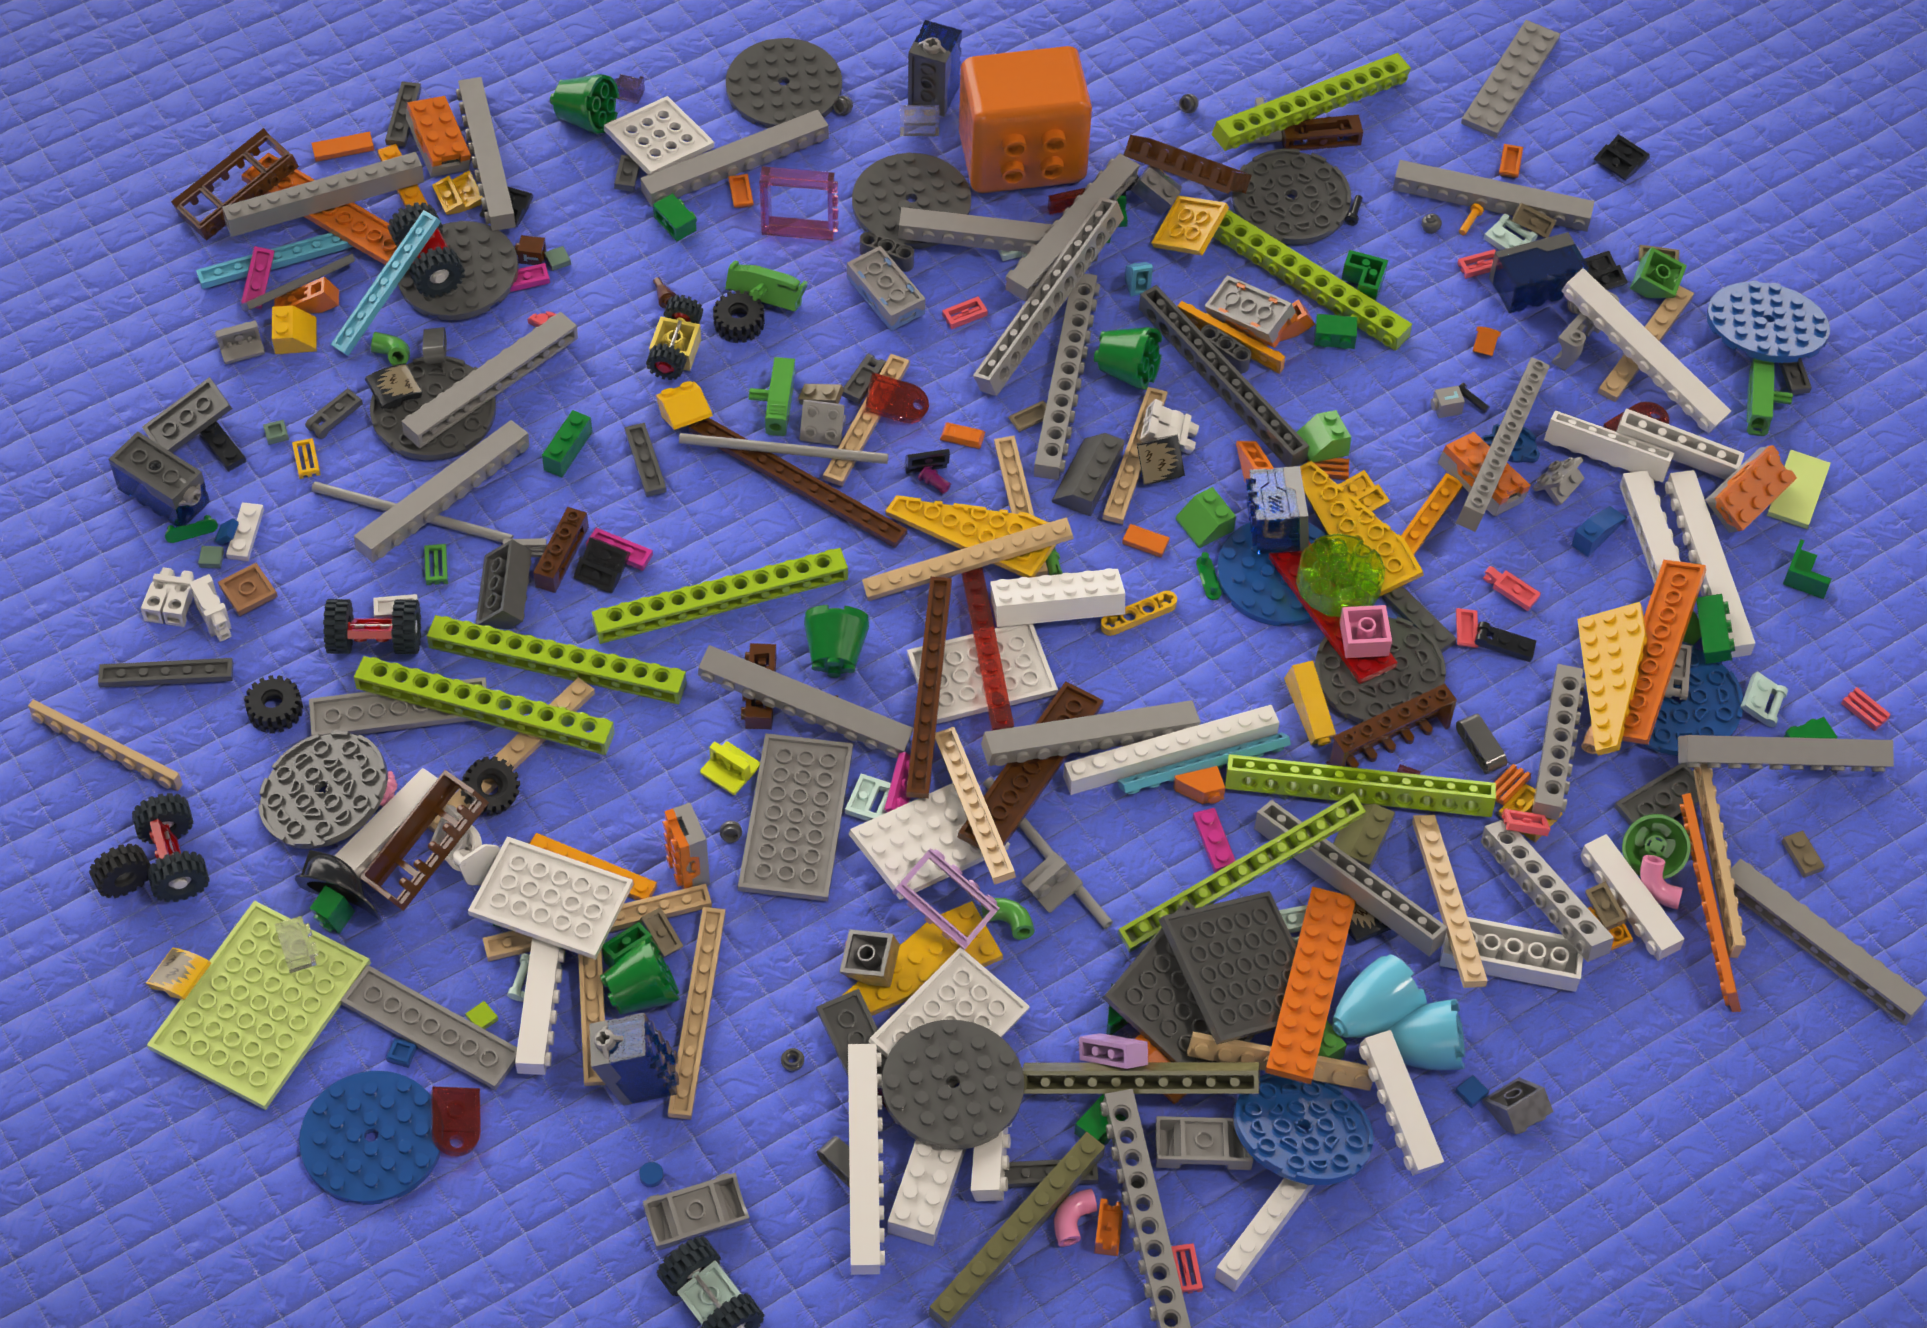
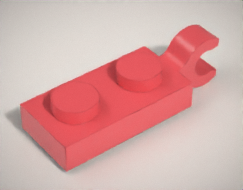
[1483,566,1541,611]

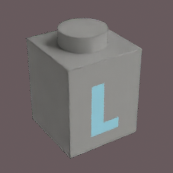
[1431,386,1465,418]

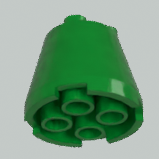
[550,74,619,134]
[1094,327,1162,390]
[804,605,869,678]
[600,937,680,1015]

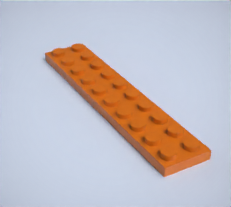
[241,153,397,265]
[1622,559,1706,745]
[1680,793,1741,1012]
[1265,886,1356,1084]

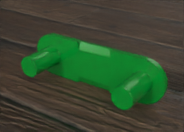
[165,515,218,543]
[1196,552,1222,600]

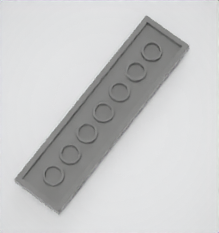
[1461,20,1561,138]
[309,677,487,736]
[340,965,517,1090]

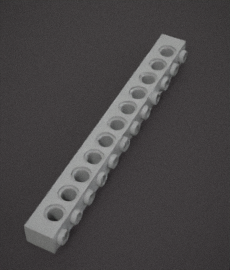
[973,197,1124,396]
[1034,273,1100,480]
[1456,357,1550,532]
[1100,1089,1191,1328]

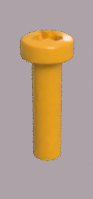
[1459,203,1484,235]

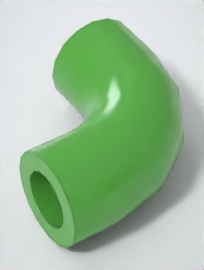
[371,332,410,365]
[981,898,1035,940]

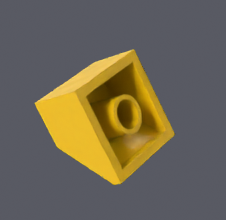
[272,305,317,354]
[656,381,713,430]

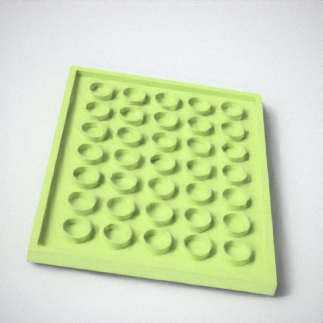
[147,901,371,1110]

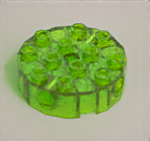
[1296,534,1385,617]

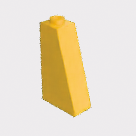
[1284,660,1336,746]

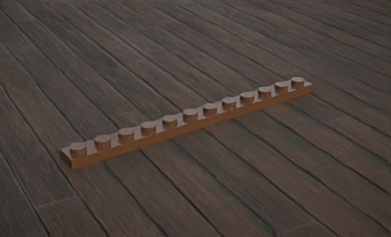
[689,418,907,548]
[906,576,952,799]

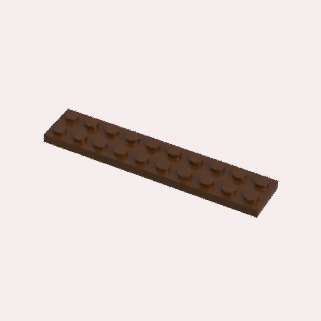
[957,681,1104,849]

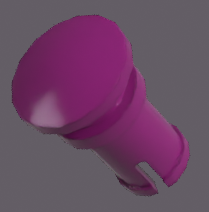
[918,466,951,494]

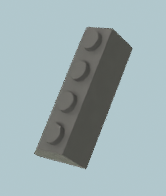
[1052,433,1124,516]
[475,539,532,629]

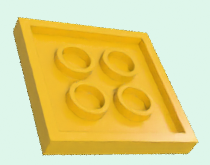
[1151,195,1229,256]

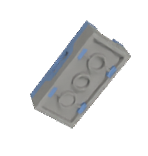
[847,246,925,331]

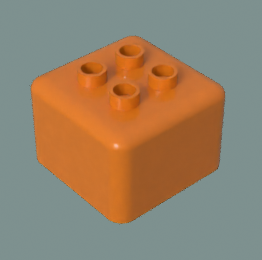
[959,46,1092,193]

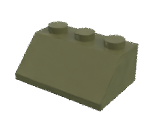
[1333,804,1395,871]

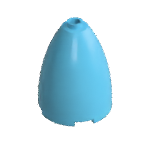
[1332,954,1427,1038]
[1384,999,1465,1070]

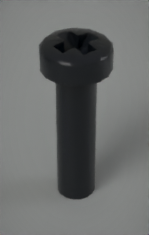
[1345,195,1363,226]
[1459,383,1490,413]

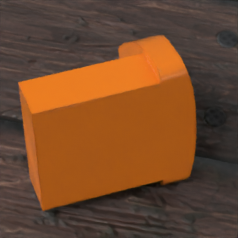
[1473,326,1501,357]

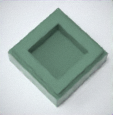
[544,246,571,271]
[263,420,289,445]
[198,546,224,569]

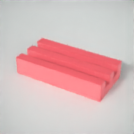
[1457,249,1496,279]
[942,296,988,330]
[1841,687,1891,731]
[1501,809,1551,836]
[1171,1243,1203,1294]

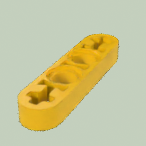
[1101,591,1177,636]

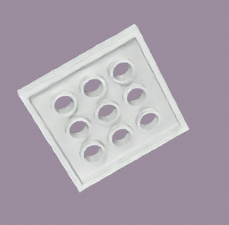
[604,96,714,175]

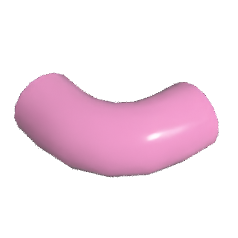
[1640,855,1683,910]
[1053,1188,1097,1247]

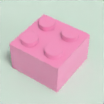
[1340,605,1392,658]

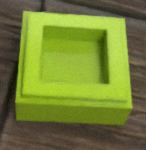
[465,1001,498,1029]

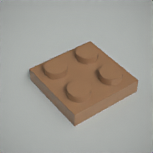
[218,563,278,617]

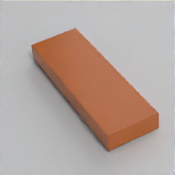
[311,132,374,162]

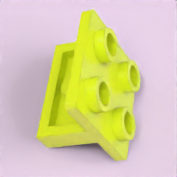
[700,741,760,795]

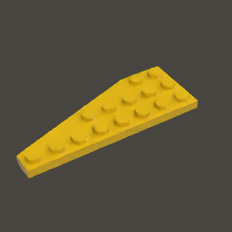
[843,901,1003,1016]

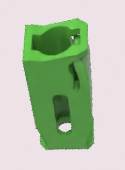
[725,261,808,311]
[749,357,796,436]
[1747,358,1793,436]

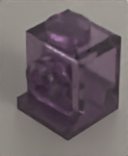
[615,74,645,104]

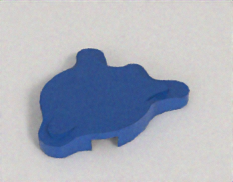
[1481,424,1540,463]

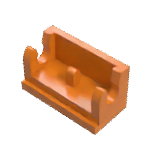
[1094,1198,1123,1256]

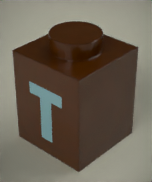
[515,235,547,265]

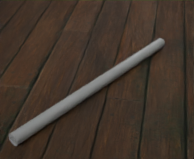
[983,777,1113,929]

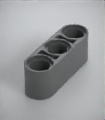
[860,232,914,272]
[1201,325,1251,374]
[422,327,447,365]
[1456,714,1507,774]
[817,1136,882,1188]

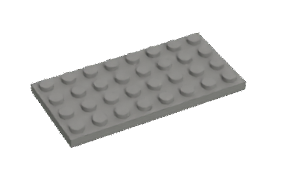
[738,733,853,901]

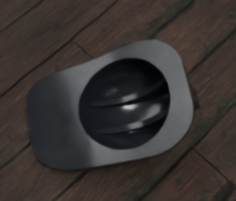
[295,850,382,922]

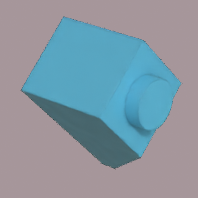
[1125,262,1153,296]

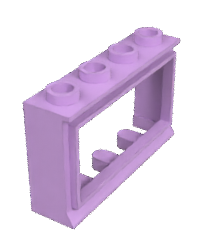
[892,848,1000,950]

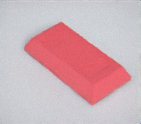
[1456,608,1479,648]

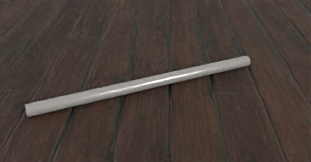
[679,433,889,464]
[312,481,513,543]

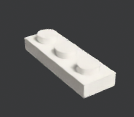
[226,502,264,561]

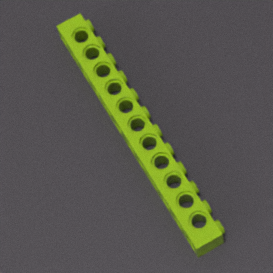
[1211,52,1411,151]
[1213,210,1412,351]
[592,548,848,644]
[427,615,687,705]
[354,656,615,755]
[1225,754,1496,817]
[1118,793,1366,953]

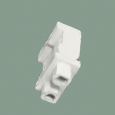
[1140,399,1199,454]
[141,567,194,627]
[189,574,232,642]

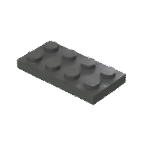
[142,377,233,453]
[1614,763,1699,825]
[816,989,887,1077]

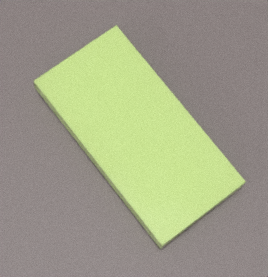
[1767,450,1831,529]

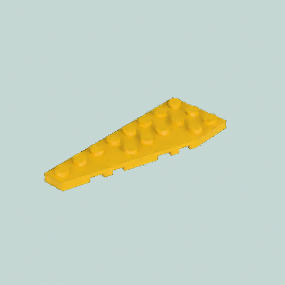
[1300,461,1424,603]
[885,495,1057,578]
[1577,602,1647,756]

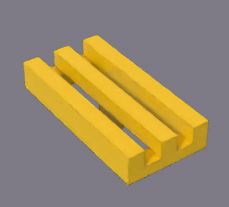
[292,438,321,479]

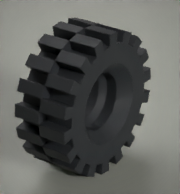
[713,290,765,343]
[244,675,303,733]
[461,756,520,816]
[89,844,151,898]

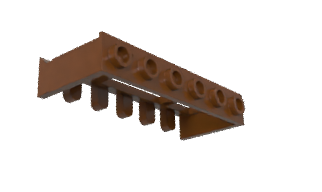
[171,128,299,241]
[1124,135,1252,194]
[1325,683,1457,768]
[360,770,489,911]

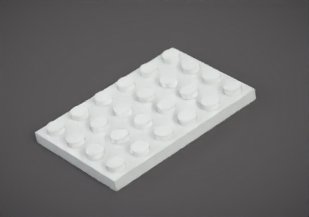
[907,624,1058,724]
[849,783,1010,900]
[468,836,634,960]
[869,947,1030,1088]

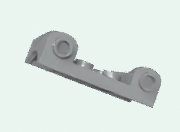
[1552,290,1619,370]
[1155,1116,1253,1170]
[643,1173,750,1251]

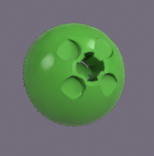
[1622,814,1691,879]

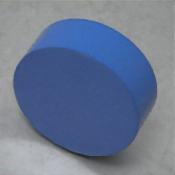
[639,1162,664,1187]

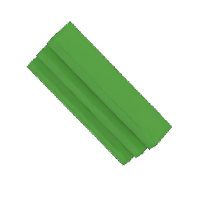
[424,544,448,585]

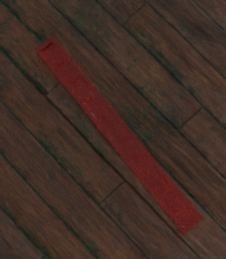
[961,567,1014,731]

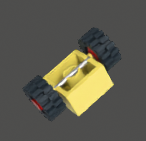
[646,295,703,380]

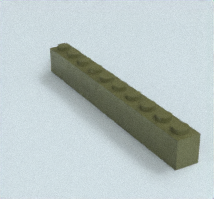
[1022,1062,1260,1094]
[929,1132,1105,1328]

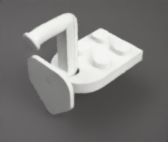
[430,805,500,886]

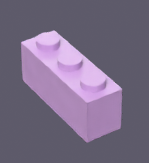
[1079,1033,1148,1069]

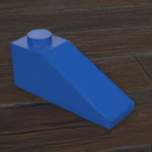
[1571,506,1627,557]

